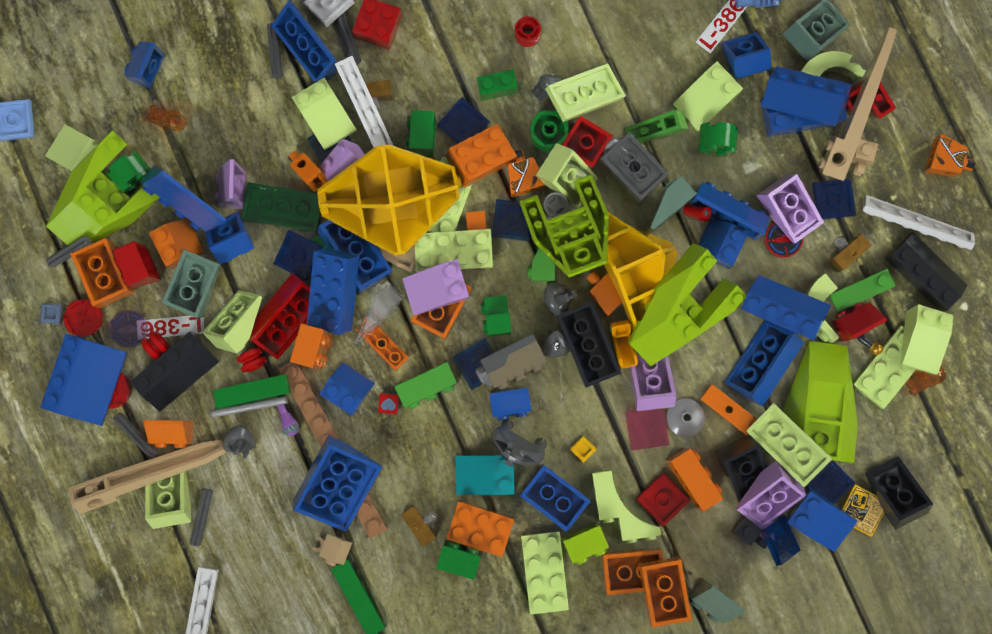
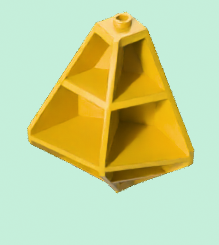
[317,144,462,255]
[604,212,678,331]

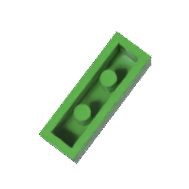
[395,362,458,410]

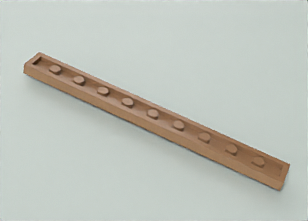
[279,362,388,539]

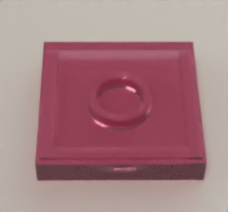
[625,408,669,451]

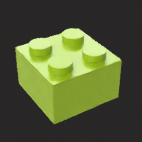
[561,522,609,565]

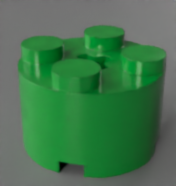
[530,110,568,153]
[698,122,739,157]
[105,150,151,193]

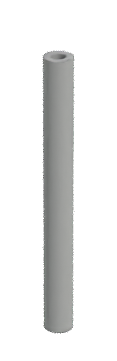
[211,396,288,418]

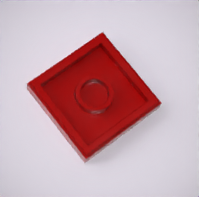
[635,472,691,527]

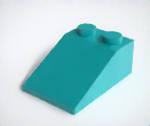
[455,455,514,495]

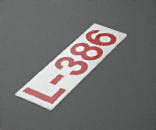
[696,0,748,53]
[137,316,205,340]

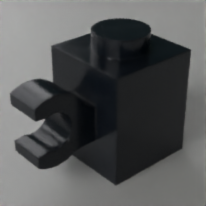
[731,516,769,549]

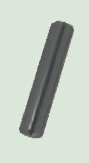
[336,13,362,65]
[267,23,283,79]
[46,236,91,268]
[113,413,159,459]
[190,488,213,546]

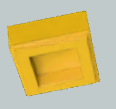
[570,436,597,463]

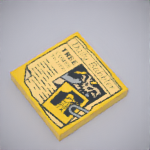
[840,484,884,537]

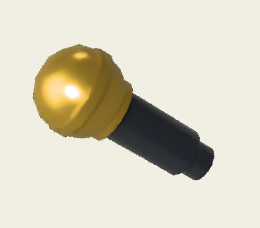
[856,335,883,356]

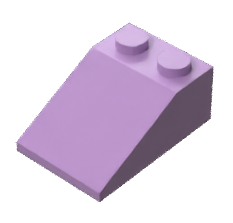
[319,139,364,180]
[215,159,246,209]
[757,174,824,243]
[402,259,469,316]
[630,352,676,411]
[736,461,807,528]

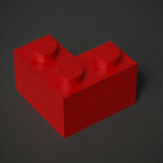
[846,80,896,119]

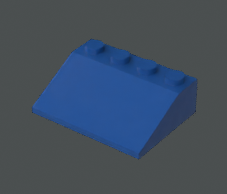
[141,164,226,232]
[40,334,127,426]
[293,435,382,532]

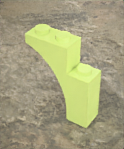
[591,470,661,543]

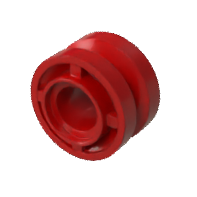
[515,16,541,47]
[140,330,169,360]
[236,347,267,373]

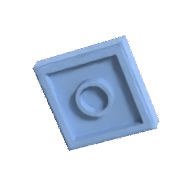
[0,99,35,141]

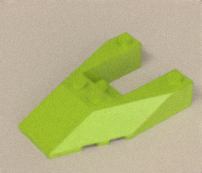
[46,130,160,245]
[519,174,609,277]
[628,243,746,366]

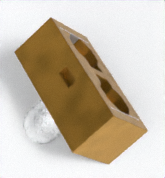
[365,80,393,111]
[829,234,872,273]
[401,505,437,547]

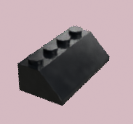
[885,232,967,312]
[556,302,622,388]
[130,332,219,412]

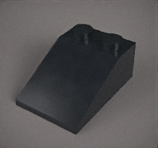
[715,434,767,503]
[865,456,933,530]

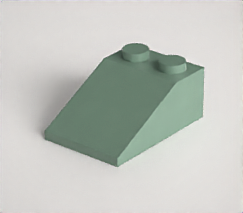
[783,0,850,62]
[644,176,697,236]
[162,249,220,318]
[688,578,745,624]

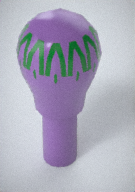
[277,404,299,436]

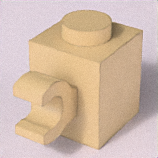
[851,139,878,176]
[312,534,352,566]

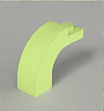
[800,51,866,82]
[805,273,839,343]

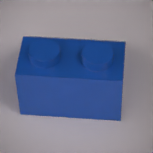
[721,32,771,79]
[124,41,165,89]
[205,212,254,265]
[698,218,749,269]
[319,363,375,416]
[489,388,531,421]

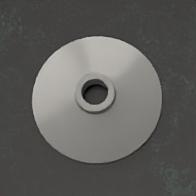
[666,398,705,437]

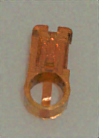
[146,104,187,132]
[905,366,946,396]

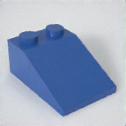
[786,487,858,552]

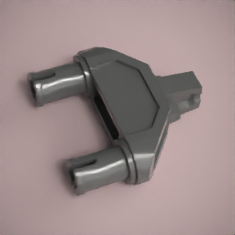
[493,419,547,467]

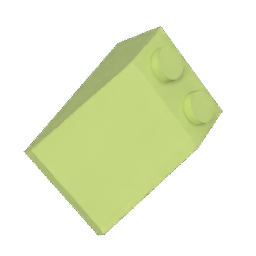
[672,61,743,132]
[292,78,357,150]
[45,124,104,172]
[536,143,598,209]
[202,290,262,354]
[900,304,953,375]
[145,471,191,529]

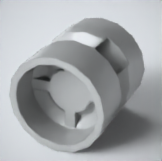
[542,192,568,220]

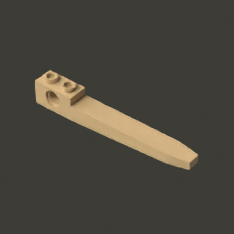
[818,27,897,181]
[68,440,226,514]

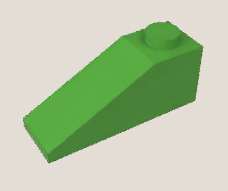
[624,110,688,144]
[528,248,555,283]
[829,269,895,312]

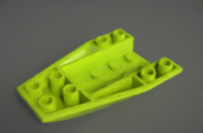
[782,341,858,463]

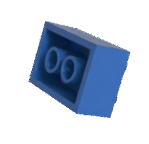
[520,464,591,532]

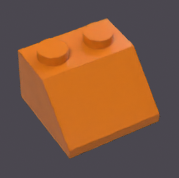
[149,218,206,269]
[144,420,193,448]

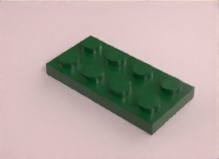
[241,182,321,233]

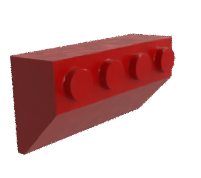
[250,273,310,360]

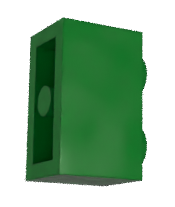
[477,69,518,101]

